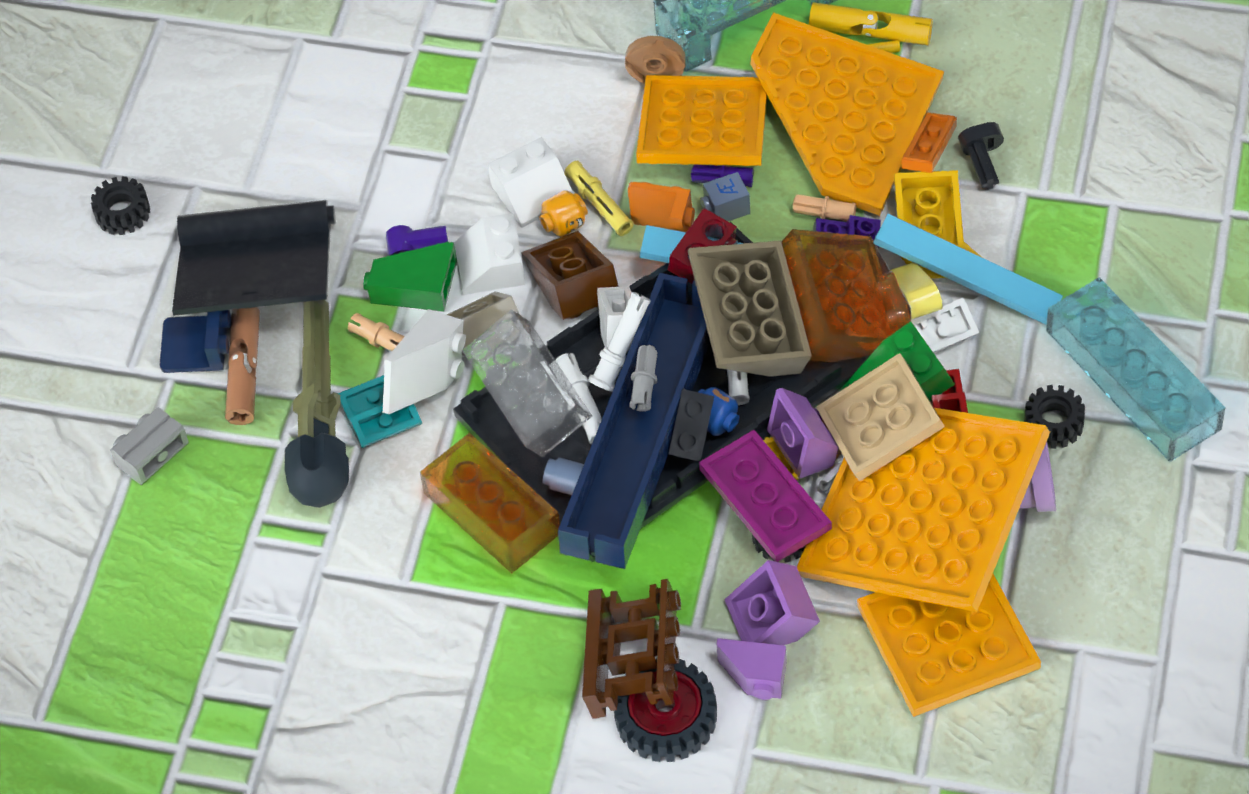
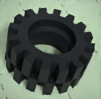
[91,176,150,235]
[1024,385,1085,449]

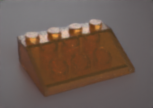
[781,229,901,362]

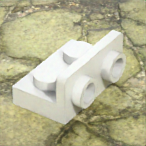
[899,297,979,353]

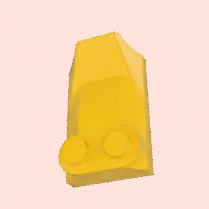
[894,170,964,279]

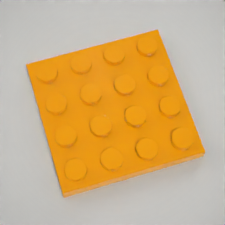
[636,75,767,166]
[857,574,1041,717]

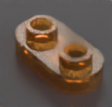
[874,271,911,331]

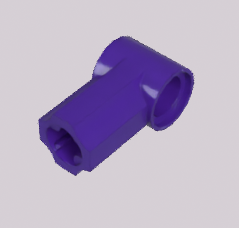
[386,225,448,256]

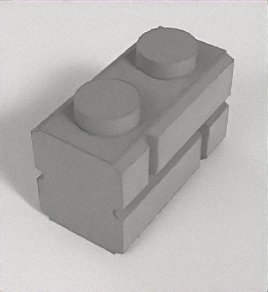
[110,407,189,485]

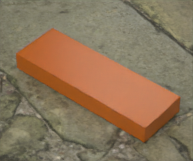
[902,112,957,173]

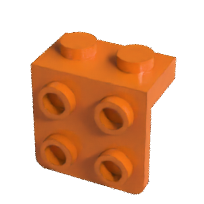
[628,182,695,232]

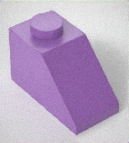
[716,638,787,700]

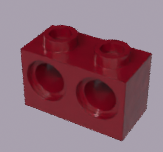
[668,208,738,284]

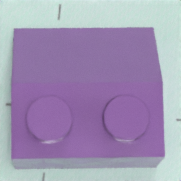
[767,388,839,479]
[724,560,820,645]

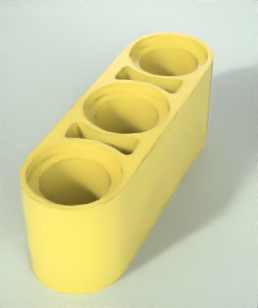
[886,262,943,320]

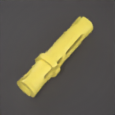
[564,160,634,236]

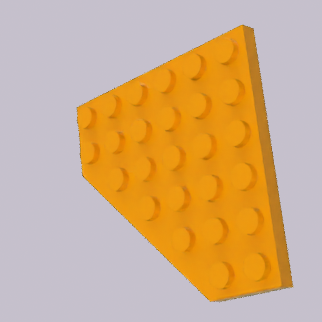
[750,12,944,216]

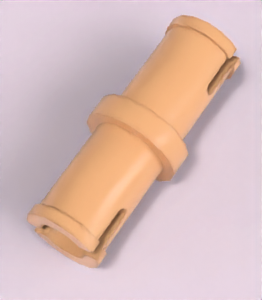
[348,313,405,351]

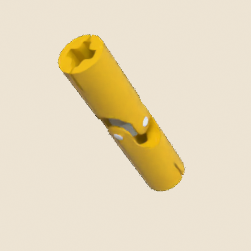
[809,2,933,46]

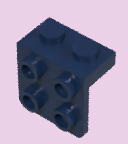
[159,310,231,373]

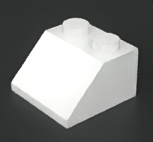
[488,137,574,228]
[455,213,525,295]

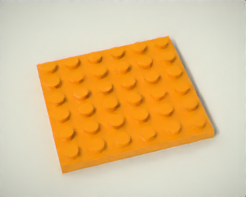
[797,408,1050,612]

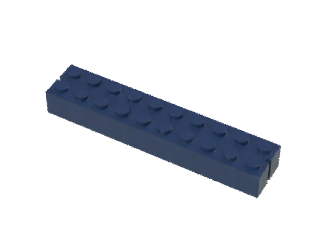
[558,273,710,569]

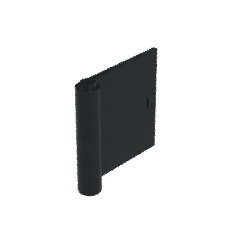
[172,200,336,316]

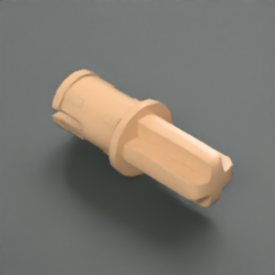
[793,194,856,222]

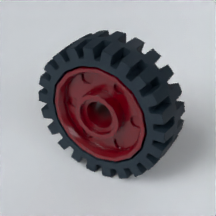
[614,659,717,762]

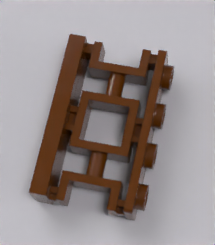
[582,579,681,719]

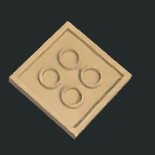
[816,353,945,481]

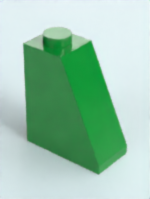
[363,242,457,312]

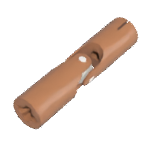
[225,307,260,425]

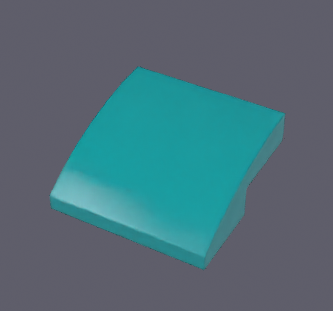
[337,375,422,448]

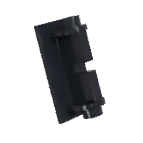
[668,389,714,462]

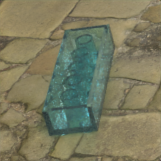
[1046,277,1226,462]

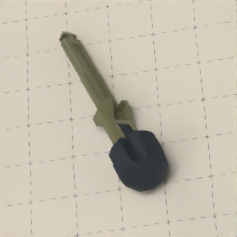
[285,295,349,508]

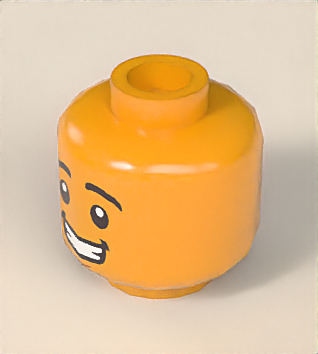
[539,190,588,237]

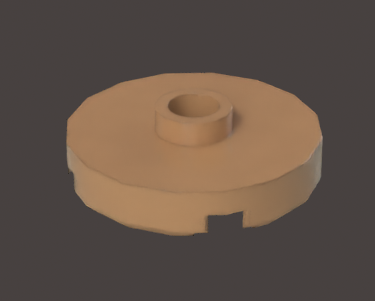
[625,36,686,83]

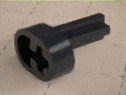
[958,122,1004,190]

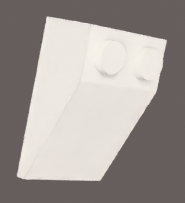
[383,309,466,414]

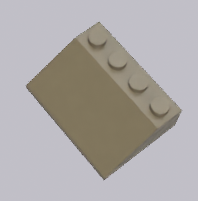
[688,240,812,376]

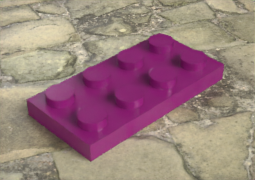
[699,430,832,562]

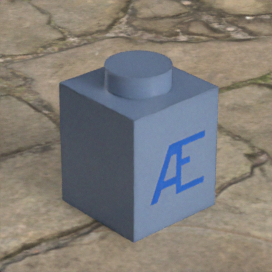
[700,172,750,221]

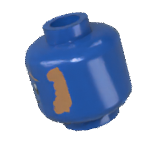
[698,387,740,436]

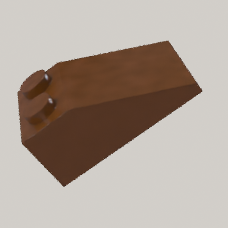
[521,231,619,320]

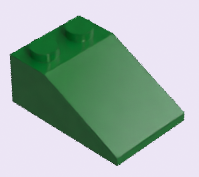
[839,321,955,401]

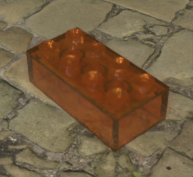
[420,433,560,574]

